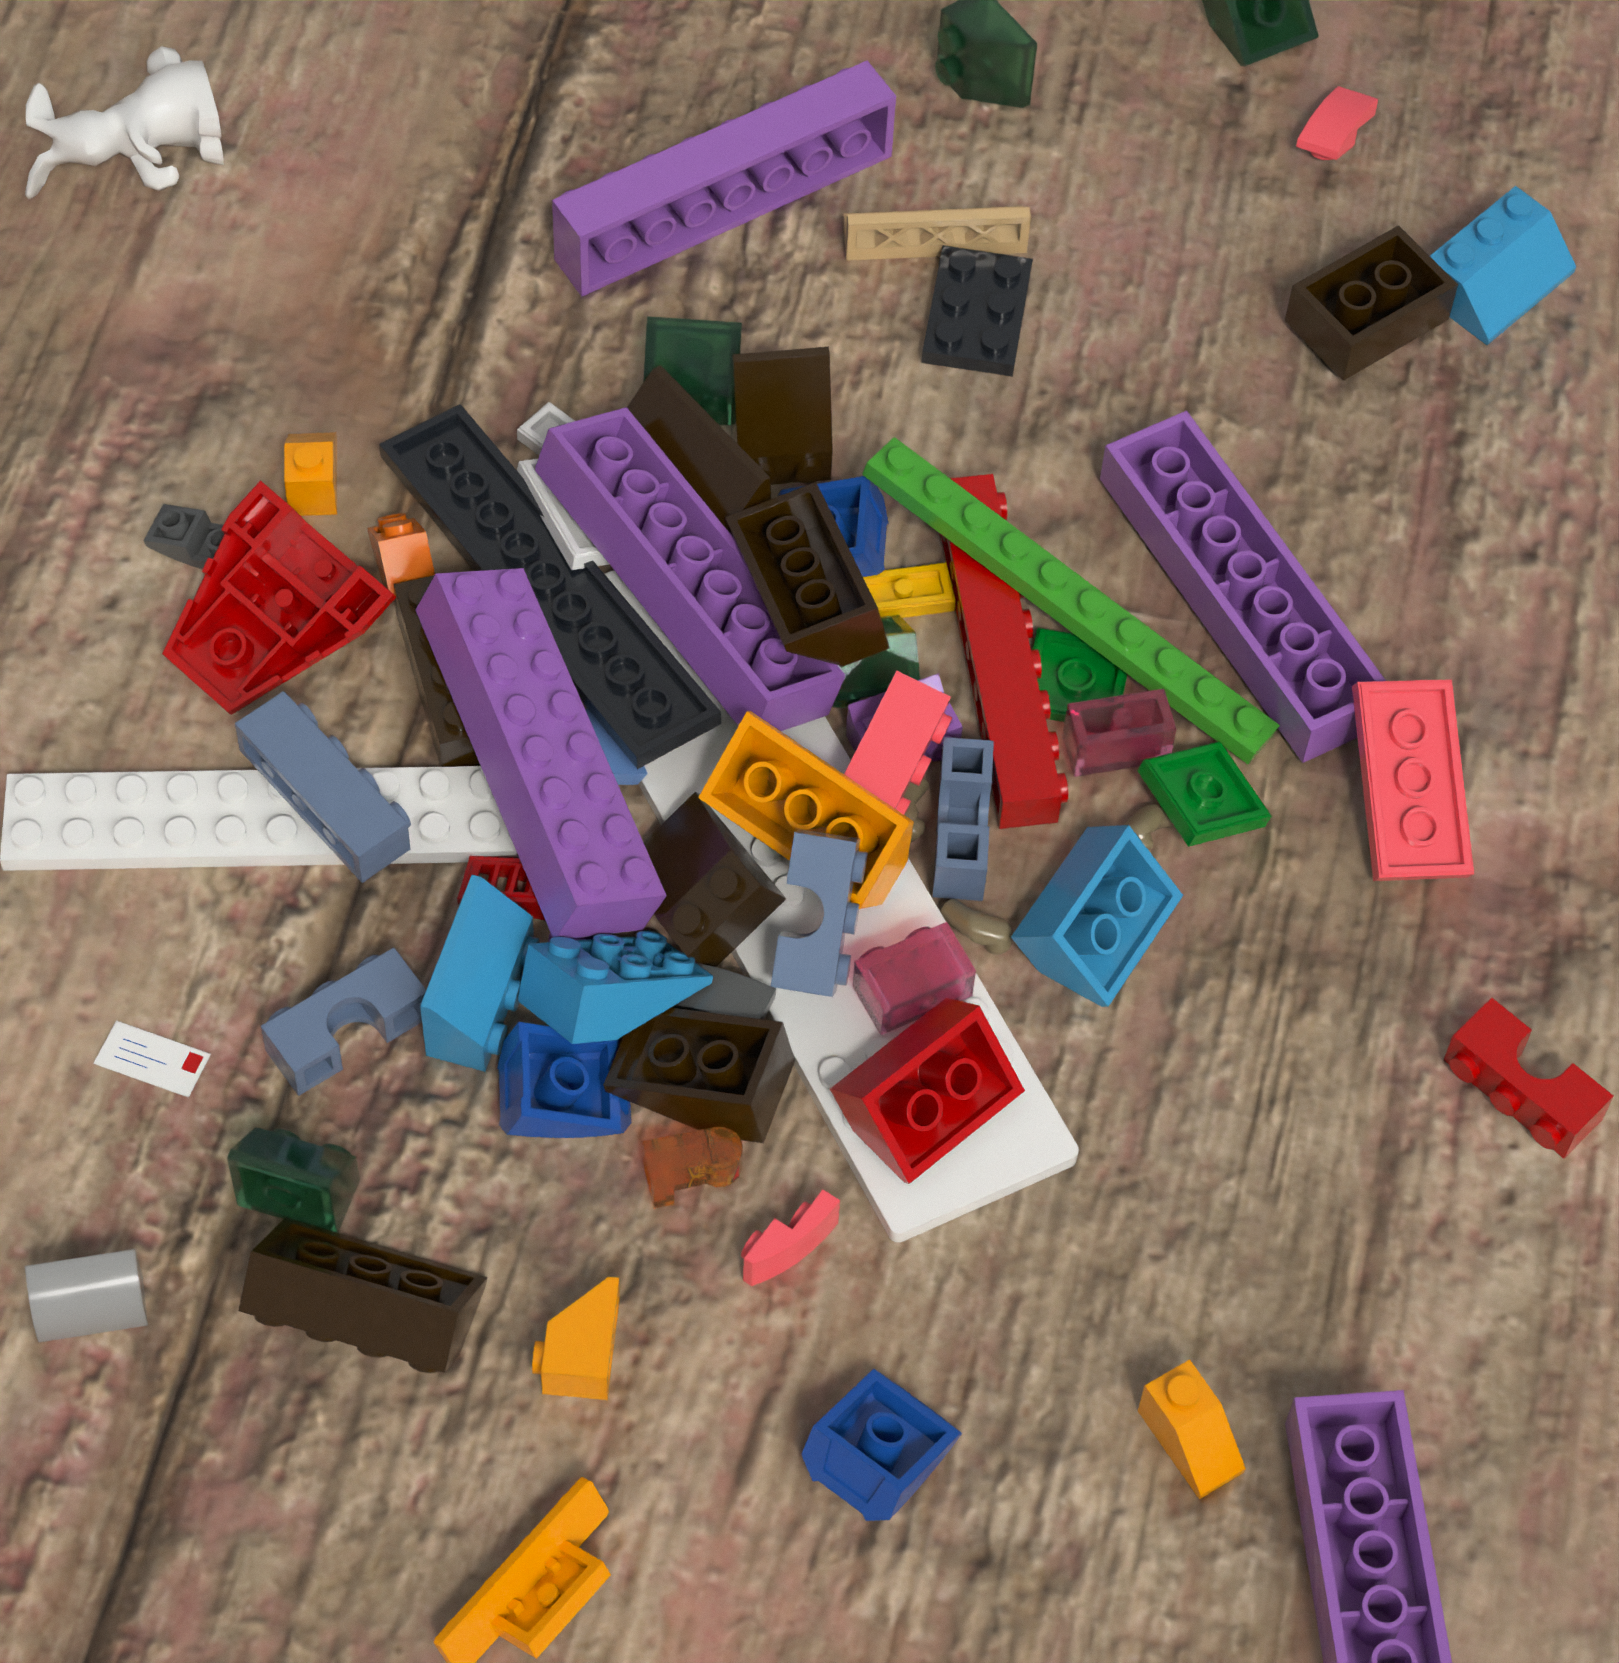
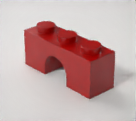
[1444,998,1614,1159]

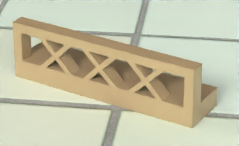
[842,206,1031,260]

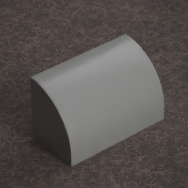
[25,1249,148,1342]

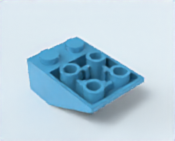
[518,931,713,1044]

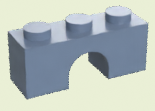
[932,737,994,901]
[770,829,867,997]
[261,948,426,1096]

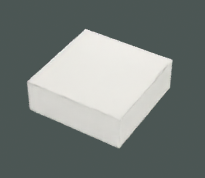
[517,402,575,455]

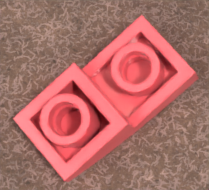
[1296,86,1378,160]
[741,1189,840,1286]

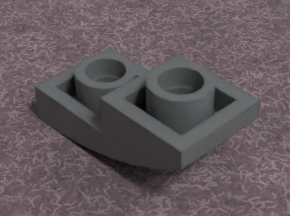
[143,504,225,569]
[671,963,776,1019]

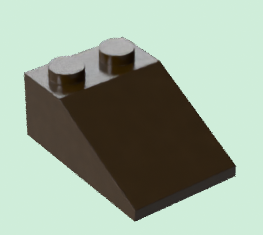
[731,346,833,485]
[643,792,786,967]
[603,1008,795,1144]

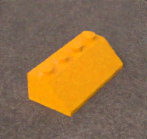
[698,711,914,909]

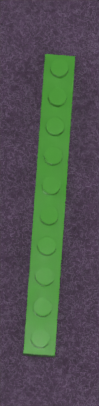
[862,437,1280,764]

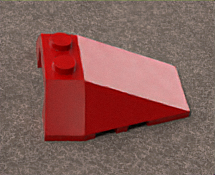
[162,480,396,715]

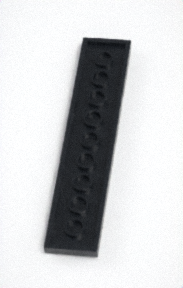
[379,404,722,769]

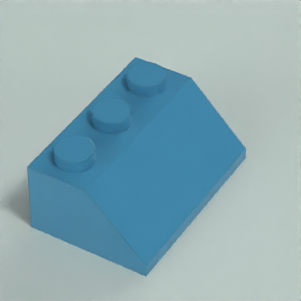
[1430,186,1576,345]
[1011,825,1183,1007]
[420,875,540,1072]

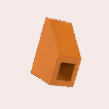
[367,513,435,595]

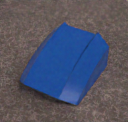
[777,476,889,577]
[497,1022,632,1138]
[801,1369,962,1521]

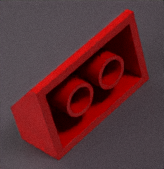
[830,997,1025,1184]

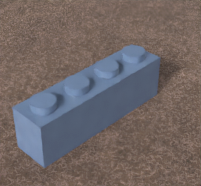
[235,691,411,883]

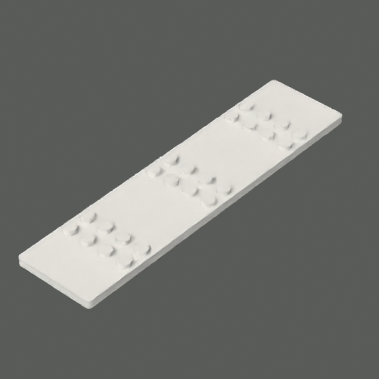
[605,570,1079,1242]

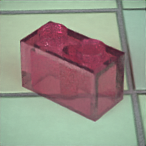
[1062,689,1177,777]
[852,922,976,1035]

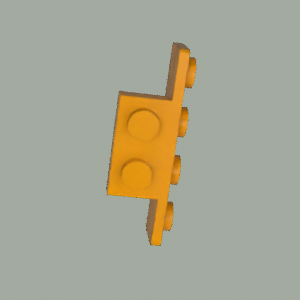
[434,1477,611,1663]

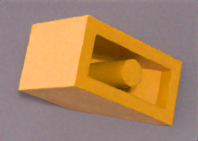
[284,432,337,516]
[532,1277,620,1400]
[1138,1359,1246,1499]

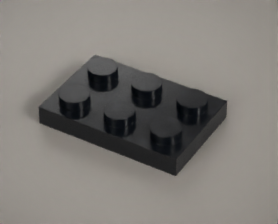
[921,245,1033,377]

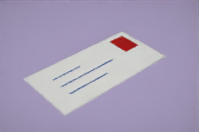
[93,1021,211,1098]

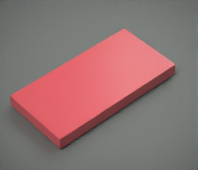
[1352,679,1474,881]

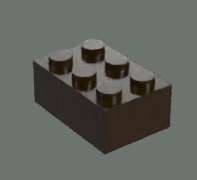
[1285,225,1458,381]

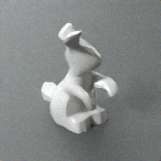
[25,46,224,200]

